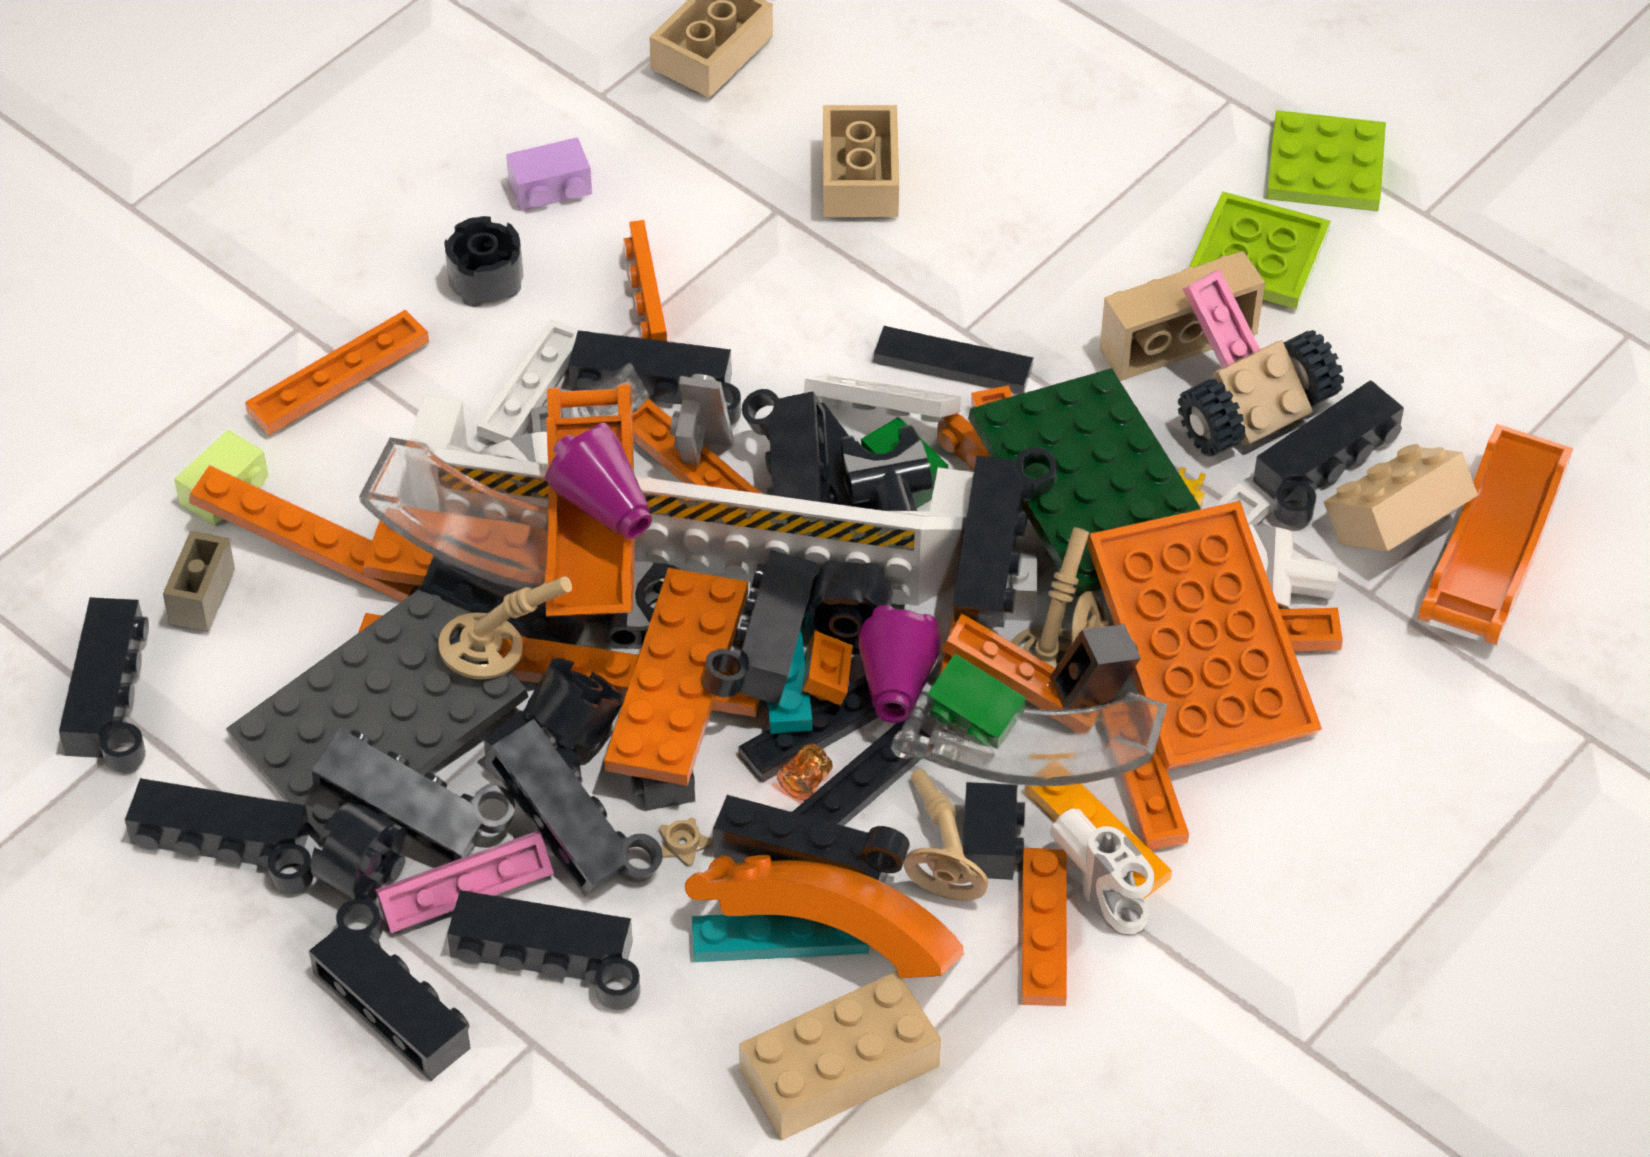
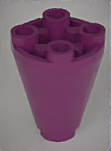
[545,423,652,540]
[858,605,941,723]

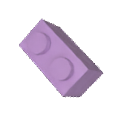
[506,137,592,211]

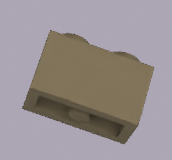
[163,531,235,631]

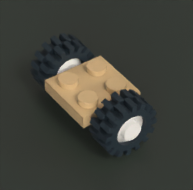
[1178,330,1344,456]

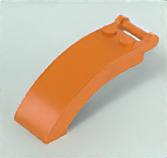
[545,384,635,617]
[1418,424,1573,646]
[685,855,964,978]

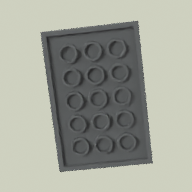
[226,589,529,844]

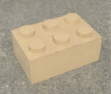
[649,0,773,98]
[823,105,899,217]
[1323,444,1478,552]

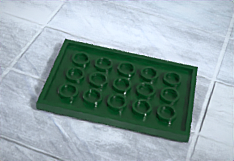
[968,368,1201,597]

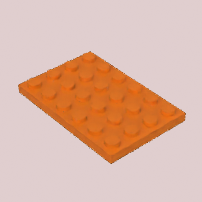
[1086,501,1322,770]

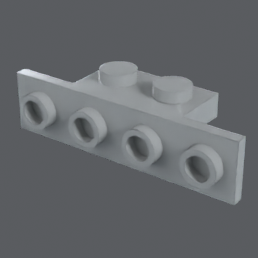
[670,374,734,466]

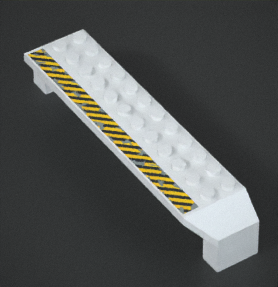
[406,396,974,606]

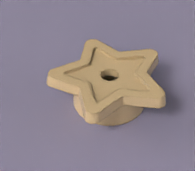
[659,818,712,866]

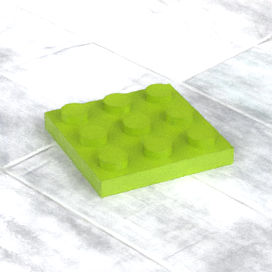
[1267,110,1386,211]
[1189,191,1331,309]

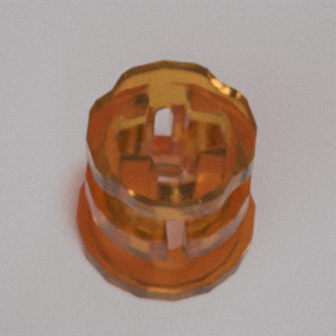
[776,744,833,801]

